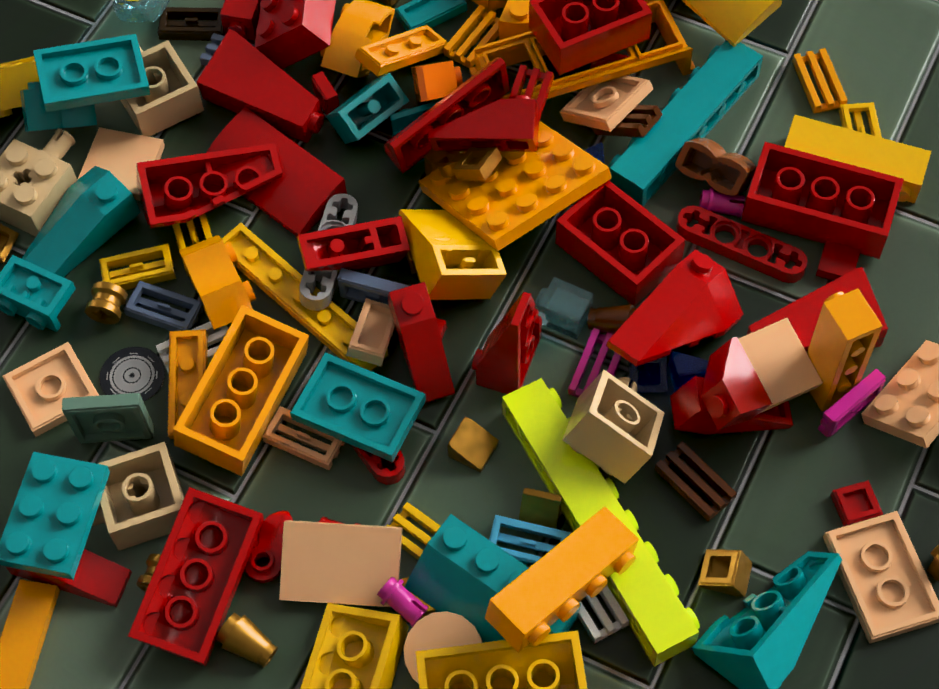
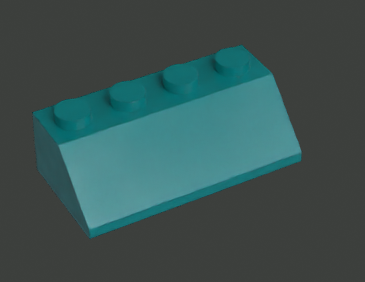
[404,514,581,643]

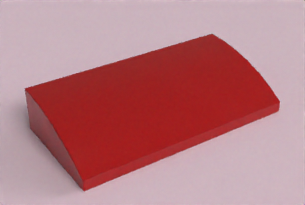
[384,57,510,173]
[206,107,347,237]
[128,487,264,667]

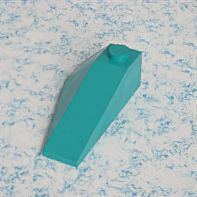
[21,166,141,277]
[692,551,842,689]

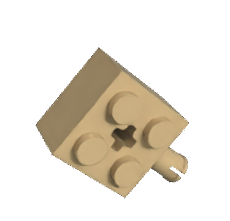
[120,40,204,137]
[0,129,77,237]
[562,370,665,484]
[92,441,184,551]

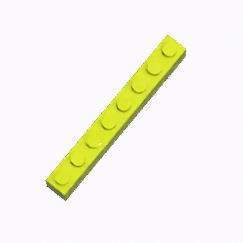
[502,378,700,667]

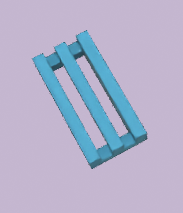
[489,515,571,565]

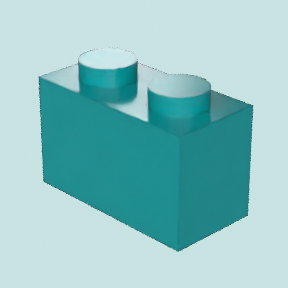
[326,73,409,144]

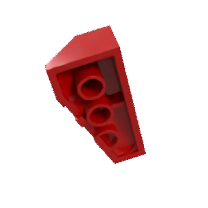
[136,143,282,228]
[606,249,743,366]
[472,292,542,394]

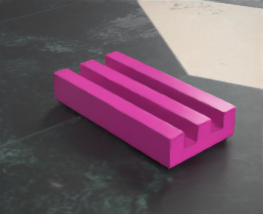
[568,328,622,397]
[818,368,886,438]

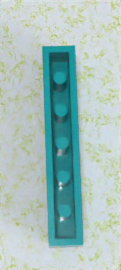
[608,41,763,206]

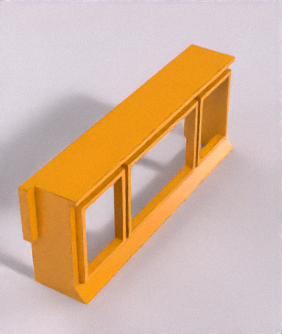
[469,0,696,100]

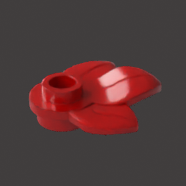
[245,510,293,583]

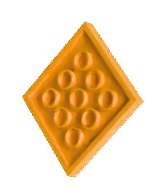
[419,121,612,251]

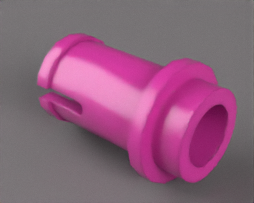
[699,187,745,218]
[377,577,429,627]

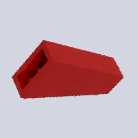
[197,29,324,143]
[747,267,888,352]

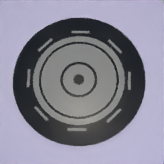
[99,347,165,402]

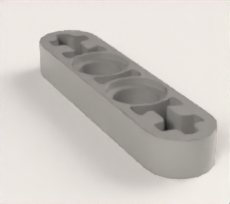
[299,194,358,311]

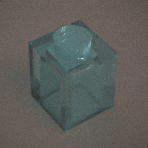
[535,277,594,340]

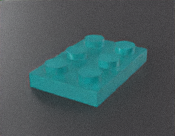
[33,34,150,112]
[290,352,426,462]
[0,452,110,580]

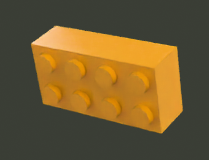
[173,305,309,476]

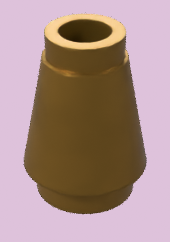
[216,613,278,667]

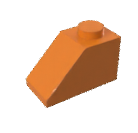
[411,60,463,102]

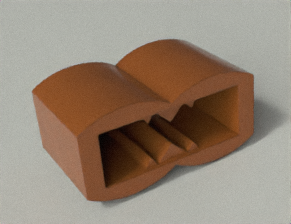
[675,138,756,196]

